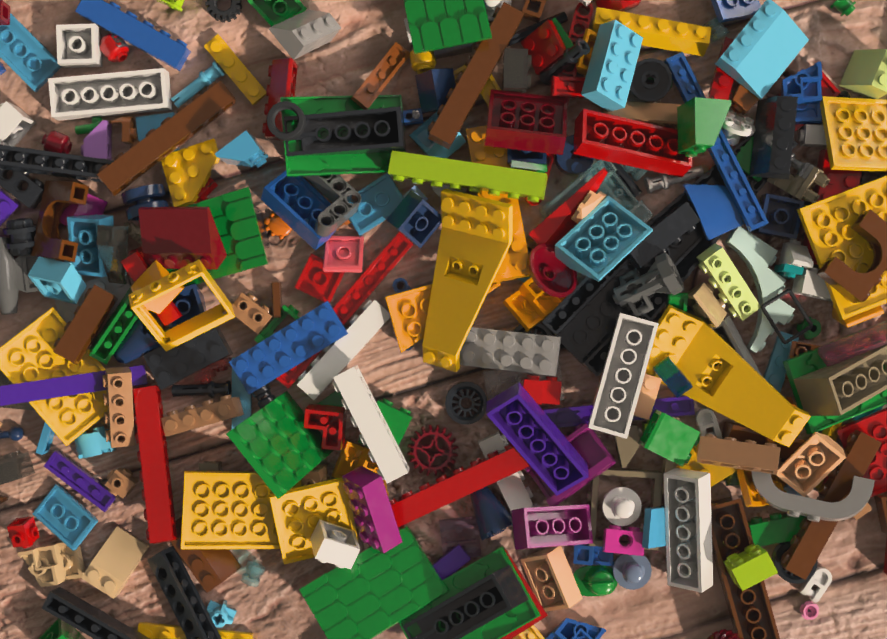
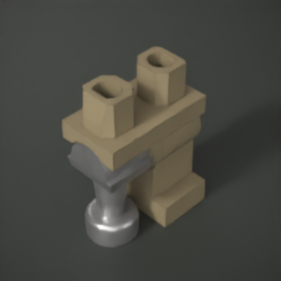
[767,153,830,203]

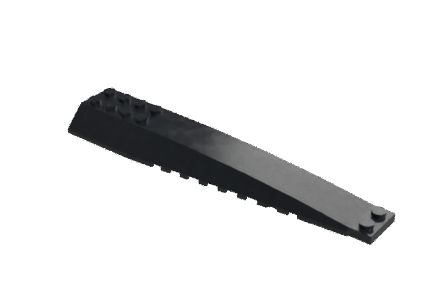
[542,134,798,377]

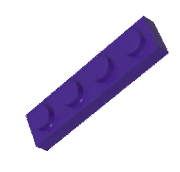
[44,450,117,512]

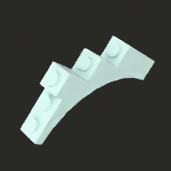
[725,226,795,353]

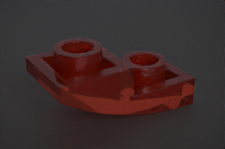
[193,357,232,384]

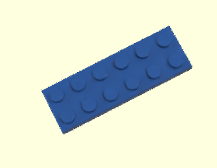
[229,301,349,395]

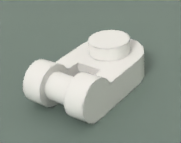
[695,408,722,439]
[799,567,832,603]

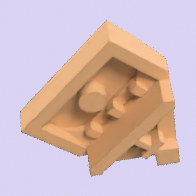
[571,190,607,224]

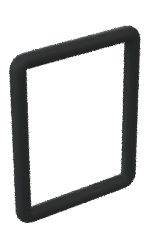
[761,289,813,344]

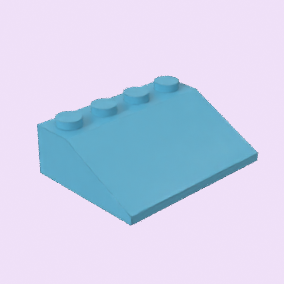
[715,0,809,100]
[555,195,653,282]

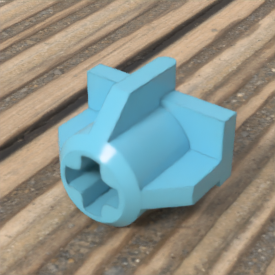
[207,600,237,628]

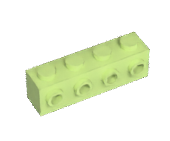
[697,243,761,321]

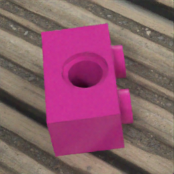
[602,525,644,556]

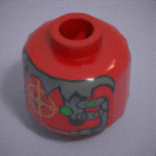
[100,33,129,63]

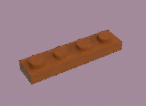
[351,42,410,110]

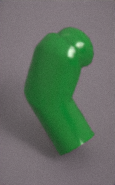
[75,116,102,135]

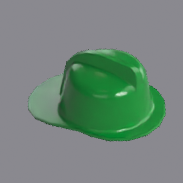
[573,565,617,597]

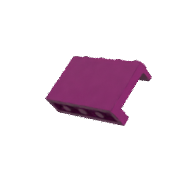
[525,423,616,506]

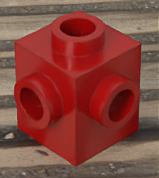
[7,517,40,548]

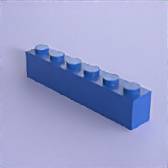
[75,0,191,71]

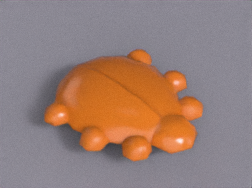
[264,213,292,240]

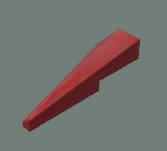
[529,168,608,246]

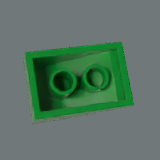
[247,0,307,27]

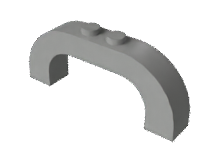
[751,471,875,522]

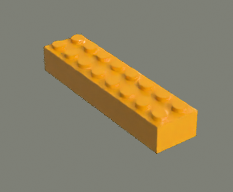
[466,125,531,283]

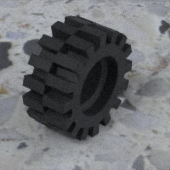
[205,0,242,23]

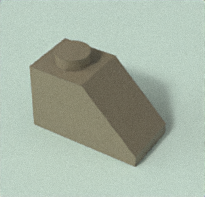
[613,424,642,468]

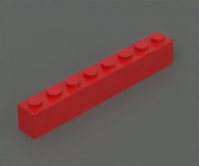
[133,385,178,544]
[389,443,530,527]

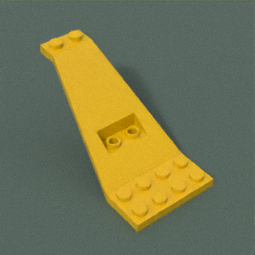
[422,189,513,372]
[645,304,811,447]

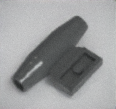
[0,237,39,315]

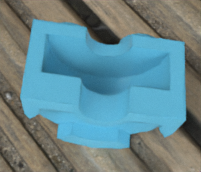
[74,426,116,459]

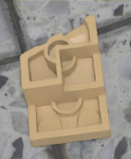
[18,542,86,587]

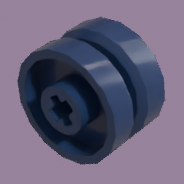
[121,184,169,221]

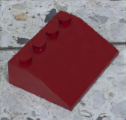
[484,89,568,155]
[138,207,227,270]

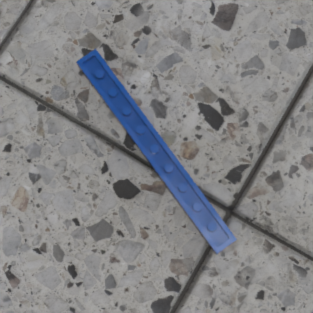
[664,52,769,232]

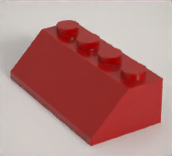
[262,58,298,141]

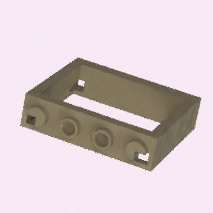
[586,468,663,550]

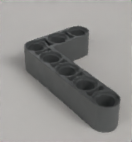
[304,175,361,237]

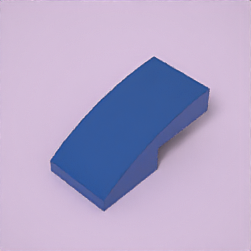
[573,544,614,566]

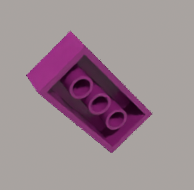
[342,466,402,553]
[511,504,593,550]

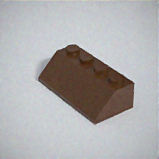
[722,422,806,462]
[170,516,242,593]

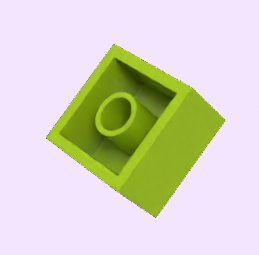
[723,544,778,591]

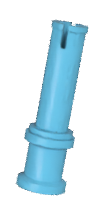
[171,61,225,108]

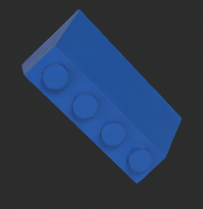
[261,171,339,250]

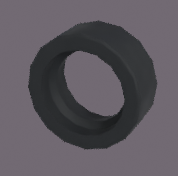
[267,101,306,141]

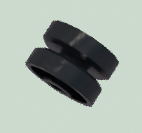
[630,58,672,102]

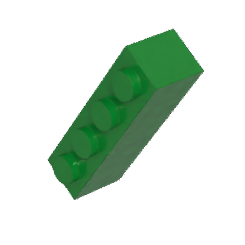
[89,287,138,364]
[748,513,807,546]

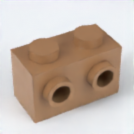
[232,292,274,334]

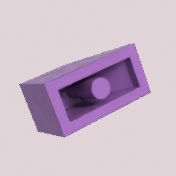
[81,120,112,160]

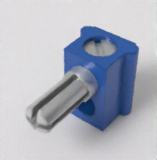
[403,108,423,125]

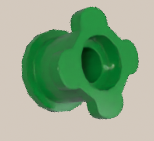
[830,0,856,17]
[796,317,822,339]

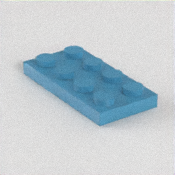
[0,12,62,92]

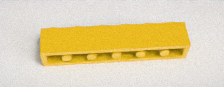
[591,7,711,57]

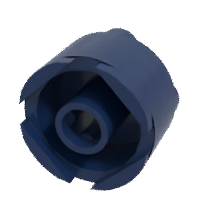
[555,135,594,176]

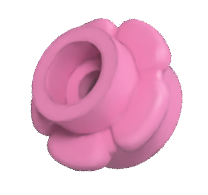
[800,601,819,620]

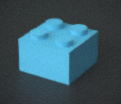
[28,257,87,304]

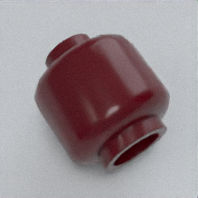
[41,130,72,154]

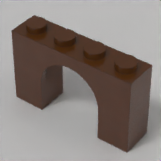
[31,180,89,262]
[817,209,887,303]

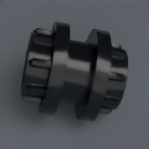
[3,218,37,256]

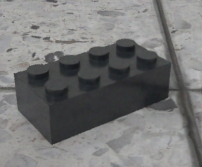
[143,325,233,390]

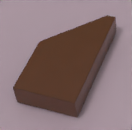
[271,282,282,318]

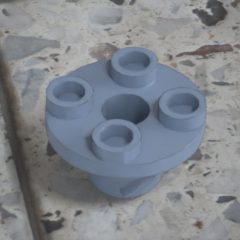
[613,554,652,590]

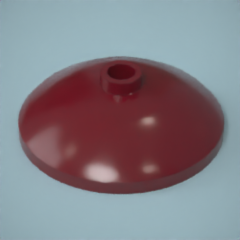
[528,243,577,298]

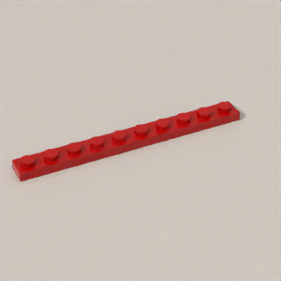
[276,232,414,389]

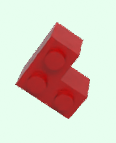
[521,374,562,405]
[304,404,347,451]

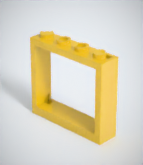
[128,259,235,352]

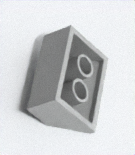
[269,10,341,60]

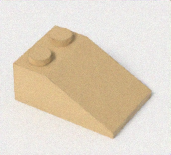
[687,282,727,328]
[81,526,149,599]

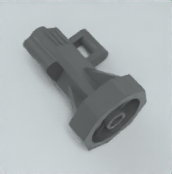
[612,252,684,317]

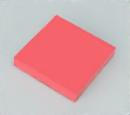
[323,236,364,272]

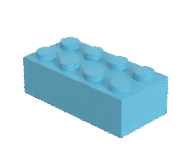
[581,19,643,112]

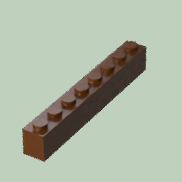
[427,2,524,150]
[97,80,236,197]
[780,430,881,580]

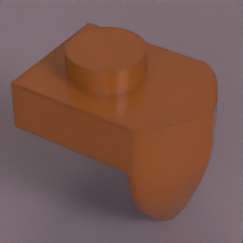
[109,116,137,144]

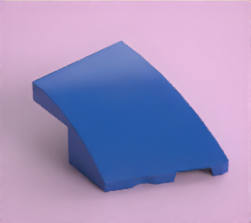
[781,61,822,124]
[683,183,744,240]
[545,618,606,639]

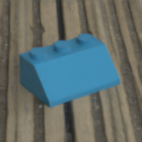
[215,130,269,168]
[67,214,118,277]

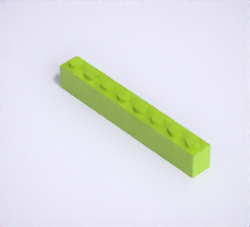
[388,150,548,202]

